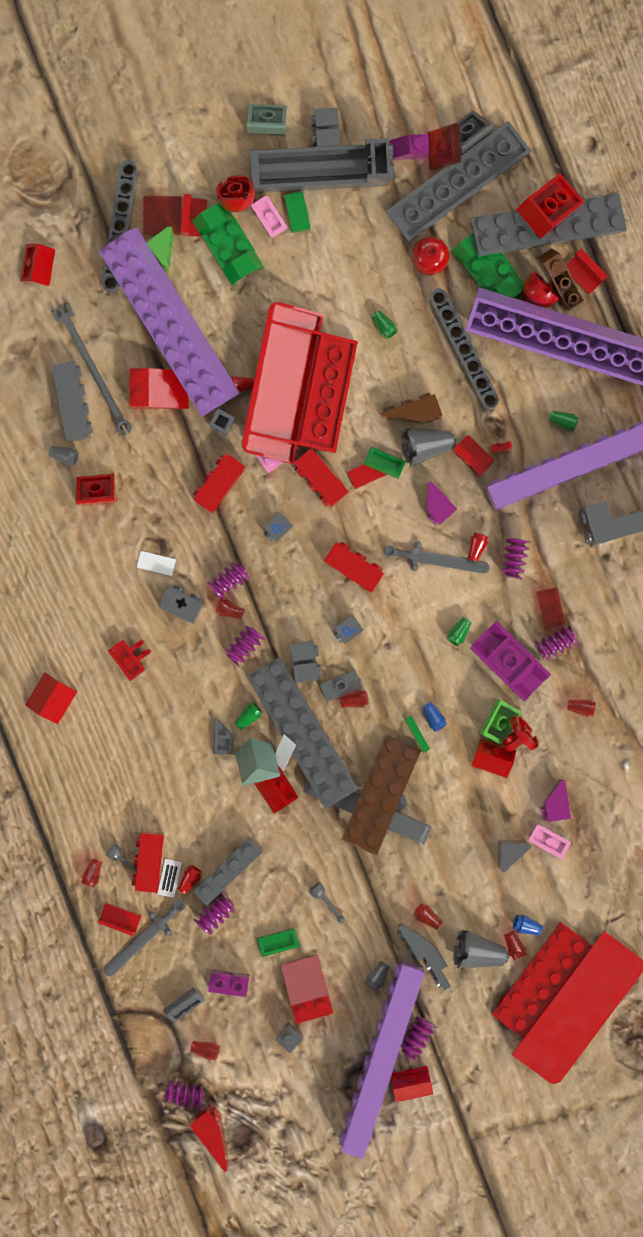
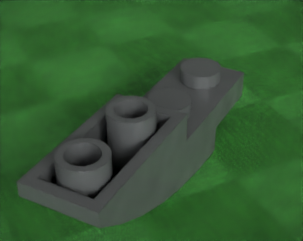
[397,924,451,991]

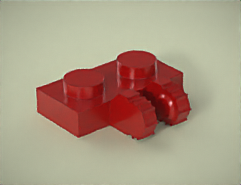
[107,639,151,681]

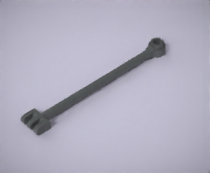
[51,303,132,435]

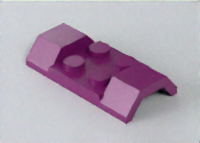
[470,621,551,702]

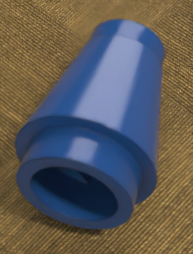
[422,702,447,732]
[512,914,543,936]

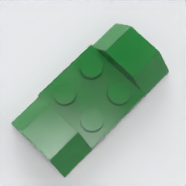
[192,203,264,286]
[451,233,524,298]

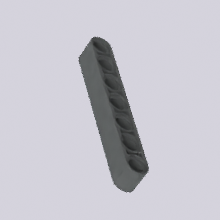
[102,160,138,293]
[429,288,499,411]
[303,781,432,845]

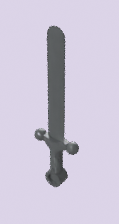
[384,541,489,573]
[104,899,186,976]

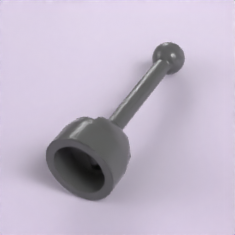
[106,844,137,872]
[308,882,345,923]

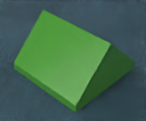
[147,227,175,273]
[478,699,522,744]

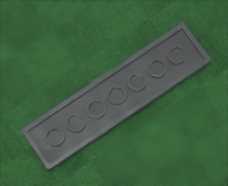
[386,121,531,243]
[470,193,627,257]
[247,657,358,809]

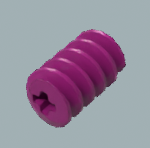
[500,538,531,580]
[206,559,250,599]
[534,624,578,661]
[224,625,266,668]
[193,892,235,935]
[401,1016,438,1061]
[163,1079,205,1112]

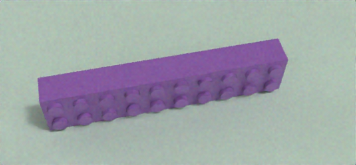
[99,228,239,417]
[465,288,643,386]
[485,421,643,511]
[339,960,425,1159]

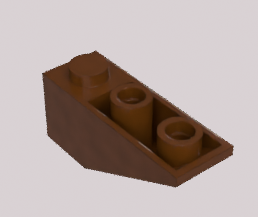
[536,248,584,311]
[380,393,443,424]

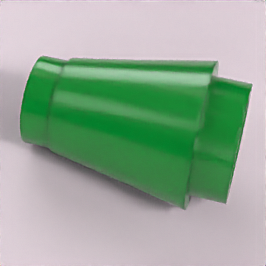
[372,310,398,339]
[549,410,579,432]
[446,617,472,646]
[234,702,263,730]

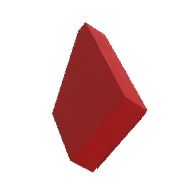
[489,441,512,454]
[347,464,387,490]

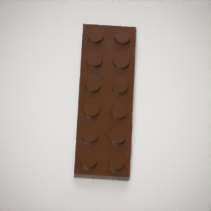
[341,735,421,856]

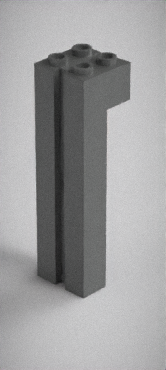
[250,138,394,193]
[578,501,643,547]

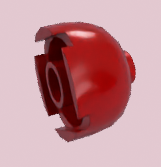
[216,175,255,212]
[411,236,450,276]
[523,271,560,308]

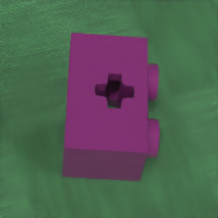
[208,969,250,997]

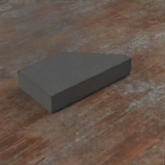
[213,718,233,754]

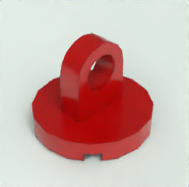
[501,715,539,752]

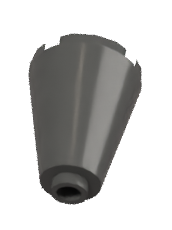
[401,428,456,467]
[453,930,509,969]

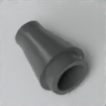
[49,446,79,466]
[365,961,390,991]

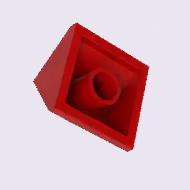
[76,473,117,507]
[25,672,78,724]

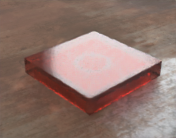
[427,123,461,171]
[143,196,182,235]

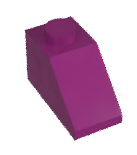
[389,134,429,160]
[426,481,457,526]
[541,779,571,822]

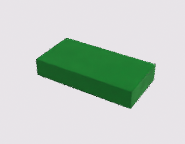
[284,191,311,234]
[364,446,406,479]
[404,716,430,753]
[257,928,299,957]

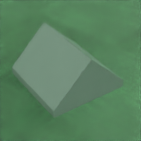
[247,104,287,136]
[235,738,280,786]

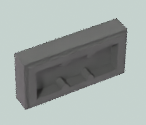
[320,670,362,702]
[163,987,205,1023]

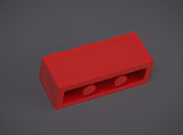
[294,448,349,508]
[193,453,246,514]
[323,541,384,593]
[131,831,164,893]

